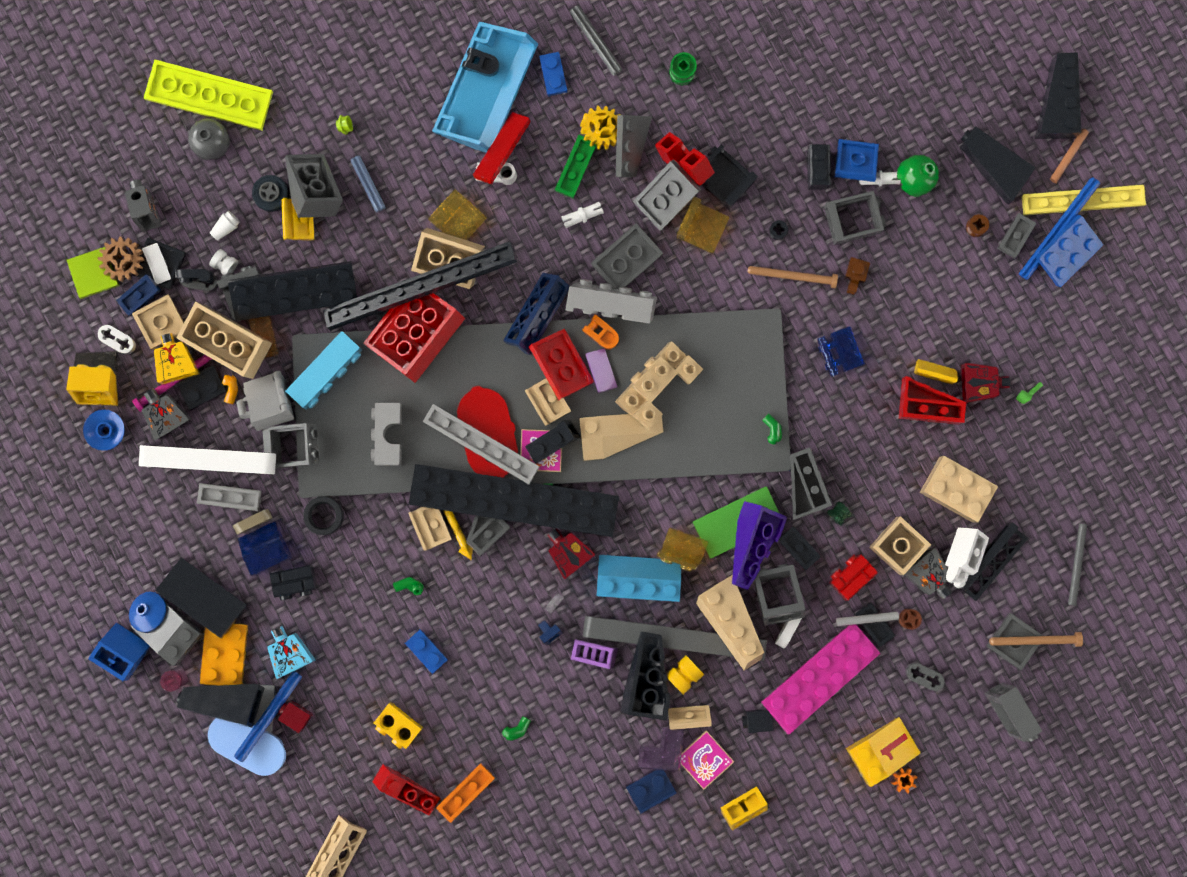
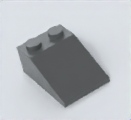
[285,154,343,218]
[130,600,204,667]

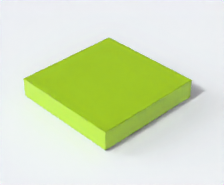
[67,247,120,299]

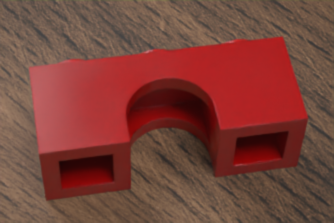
[655,132,715,186]

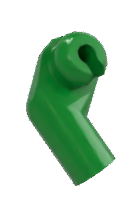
[393,577,424,596]

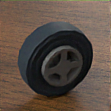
[252,175,289,212]

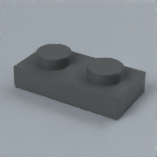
[997,213,1036,259]

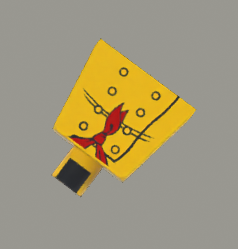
[154,333,199,385]

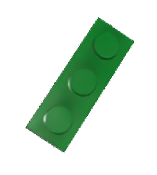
[555,135,597,199]

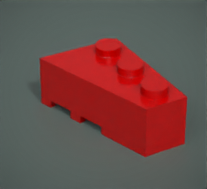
[898,376,966,425]

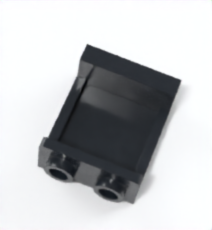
[702,144,758,210]

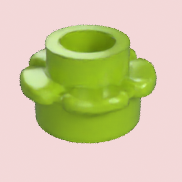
[336,115,353,135]

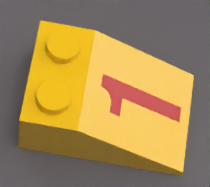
[846,717,920,787]

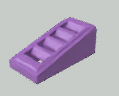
[571,639,617,669]

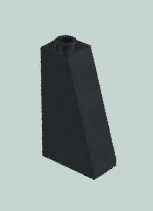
[960,126,1036,205]
[177,684,265,728]

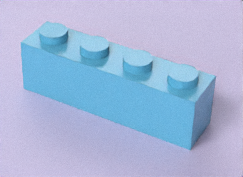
[285,331,362,410]

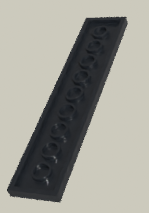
[408,464,619,537]

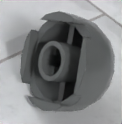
[188,119,230,160]

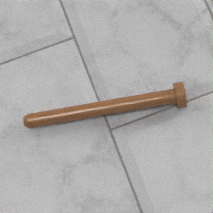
[747,266,838,288]
[989,632,1083,647]

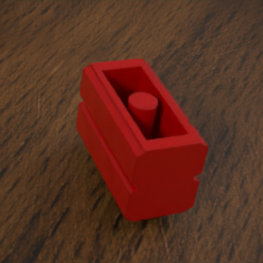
[829,554,878,601]

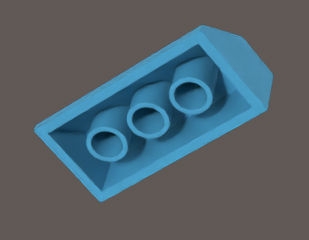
[596,555,681,602]

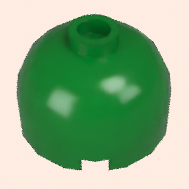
[897,155,939,197]

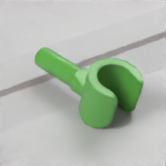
[1016,382,1043,404]

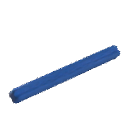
[1019,177,1100,280]

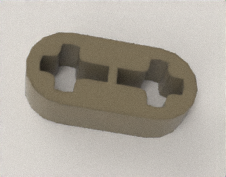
[233,509,273,535]

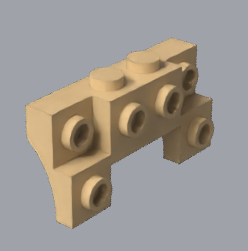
[615,341,703,430]

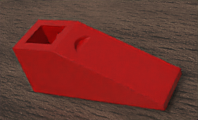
[372,764,440,816]

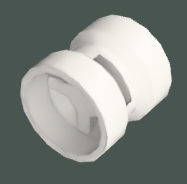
[209,249,238,275]

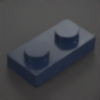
[116,274,162,316]

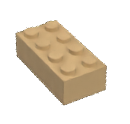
[176,302,272,379]

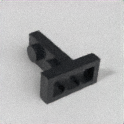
[525,420,581,464]

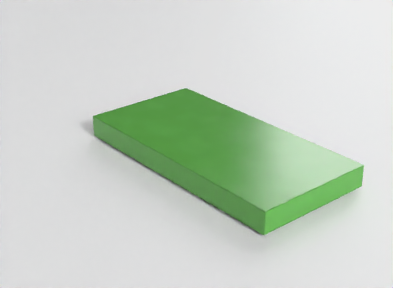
[692,486,780,559]

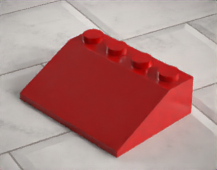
[363,293,465,383]

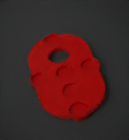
[457,386,518,478]

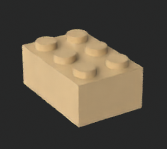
[411,228,485,289]
[920,456,998,523]

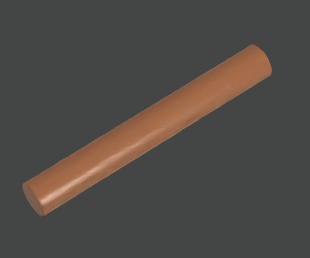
[1050,128,1089,183]

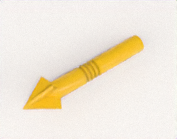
[443,510,473,560]

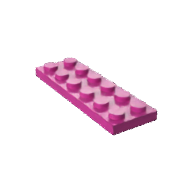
[761,624,880,734]

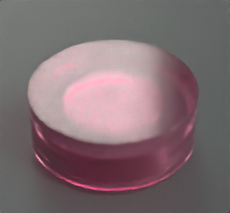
[160,670,182,691]

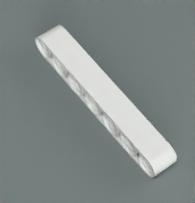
[139,445,276,474]

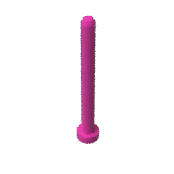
[132,354,212,412]

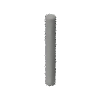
[836,612,899,626]

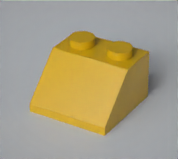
[66,365,118,406]

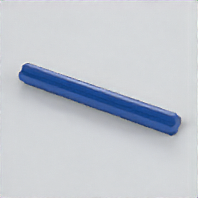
[234,671,302,762]

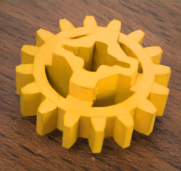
[580,106,620,149]

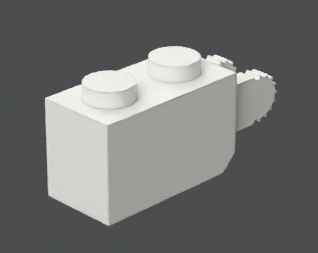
[945,528,989,588]

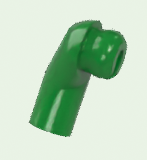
[762,413,782,445]
[502,716,531,741]

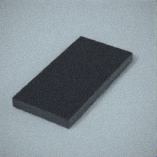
[155,558,247,639]

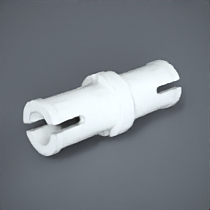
[561,201,604,228]

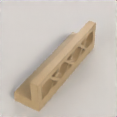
[306,815,367,877]

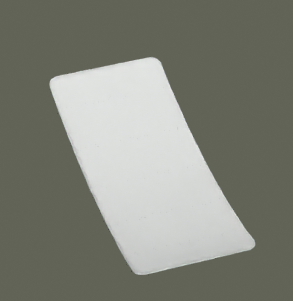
[142,243,171,284]

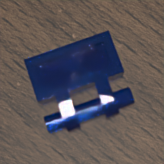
[817,326,865,377]

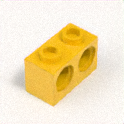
[374,702,423,749]
[721,786,768,831]

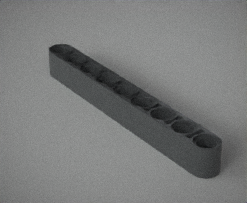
[582,616,767,661]

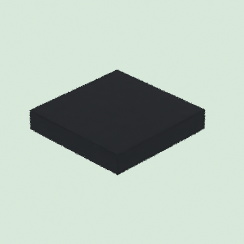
[132,237,187,290]

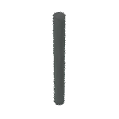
[1068,523,1087,606]

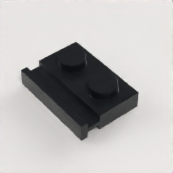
[176,365,227,410]

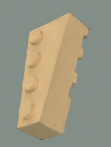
[696,574,764,670]

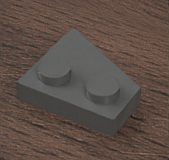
[466,516,510,557]

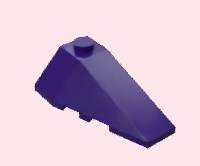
[732,501,787,590]

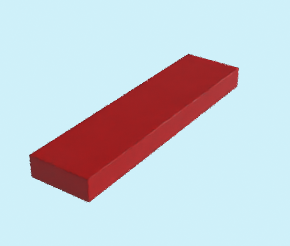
[473,112,531,184]

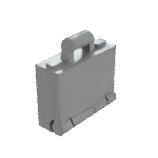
[237,371,294,431]

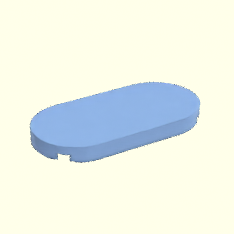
[208,719,286,776]

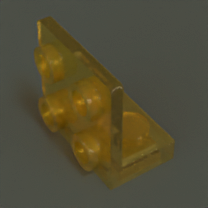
[676,197,729,254]
[656,527,709,571]

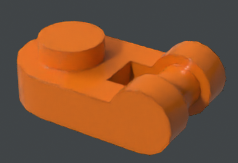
[582,315,619,349]

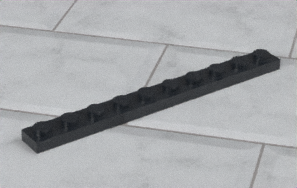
[324,241,518,331]

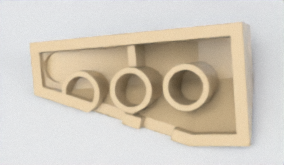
[580,414,663,461]

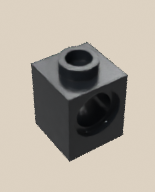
[742,709,774,733]

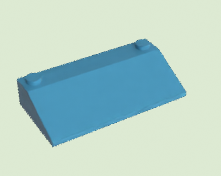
[432,22,538,153]

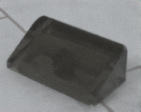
[74,351,118,372]

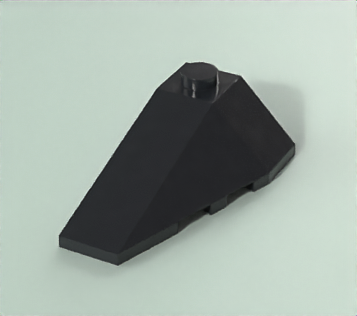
[620,631,670,721]

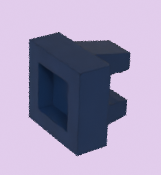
[538,620,563,646]

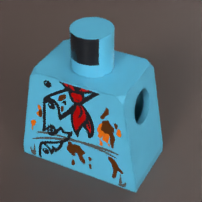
[268,626,316,679]

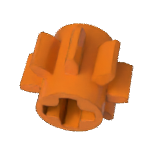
[891,767,917,793]

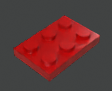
[529,328,594,400]

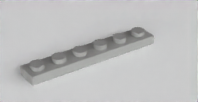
[423,404,540,485]

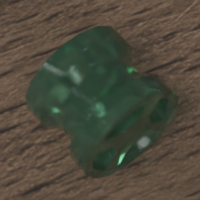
[827,501,853,527]

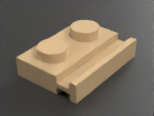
[525,379,571,427]
[408,507,452,551]

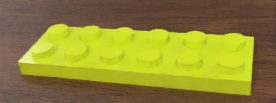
[144,60,273,131]

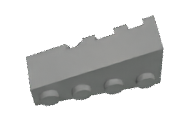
[566,279,657,324]

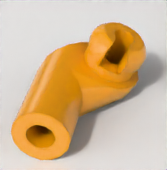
[222,375,238,405]

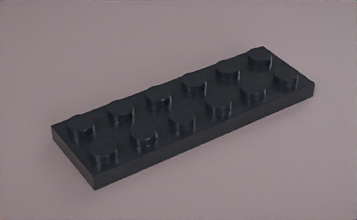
[228,261,357,321]

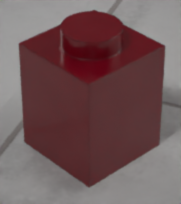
[278,701,313,733]

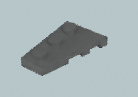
[616,115,652,177]

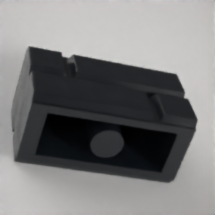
[807,144,831,190]
[269,565,317,601]

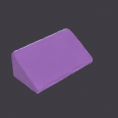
[585,348,618,394]

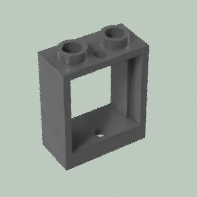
[824,191,886,245]
[263,423,320,469]
[753,564,805,626]

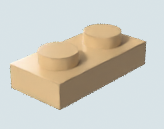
[668,705,711,730]

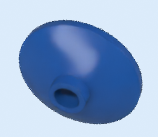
[83,410,125,451]
[129,592,166,632]

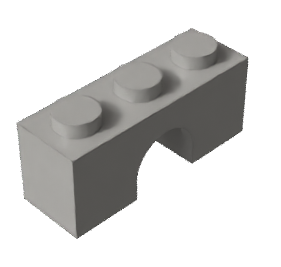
[371,403,402,466]

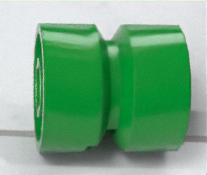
[669,52,697,86]

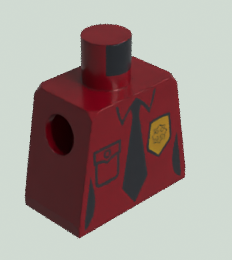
[961,363,1010,404]
[547,528,595,579]

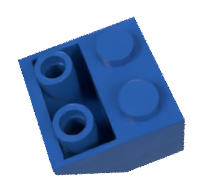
[88,623,150,681]

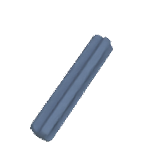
[351,156,386,212]

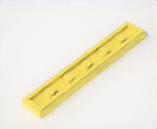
[1022,185,1146,216]

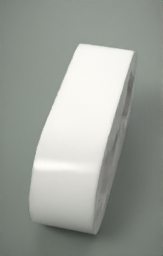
[98,325,136,354]
[775,618,802,648]

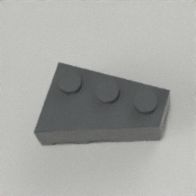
[790,447,832,520]

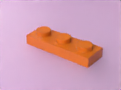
[436,763,495,823]

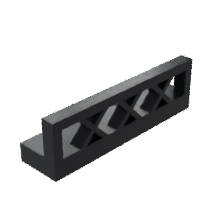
[960,522,1028,601]

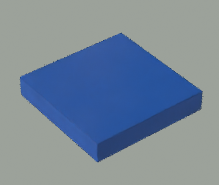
[835,139,879,182]

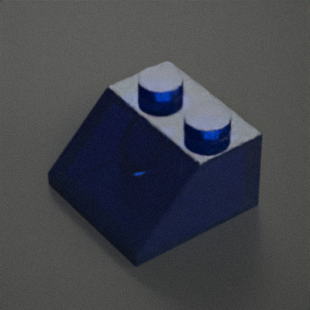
[238,521,292,576]

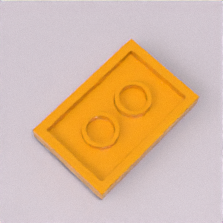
[200,624,248,685]

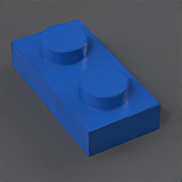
[539,52,567,97]
[405,629,448,674]

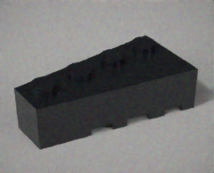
[1035,52,1081,139]

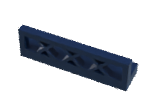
[503,273,569,355]

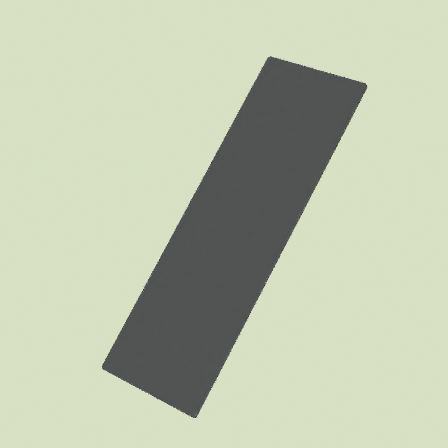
[292,309,791,498]

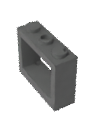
[984,683,1042,742]

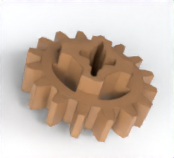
[98,237,145,282]

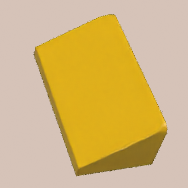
[914,359,958,385]

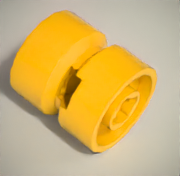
[667,655,704,695]

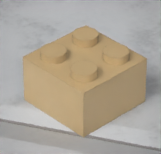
[869,516,931,575]

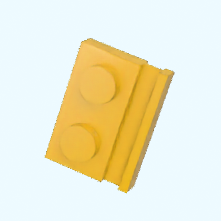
[281,198,314,241]

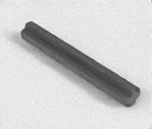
[570,5,622,76]

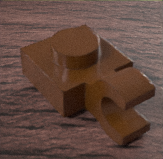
[844,257,870,295]

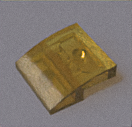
[428,189,487,240]

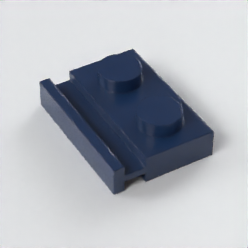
[626,766,677,814]

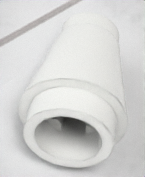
[210,211,240,241]

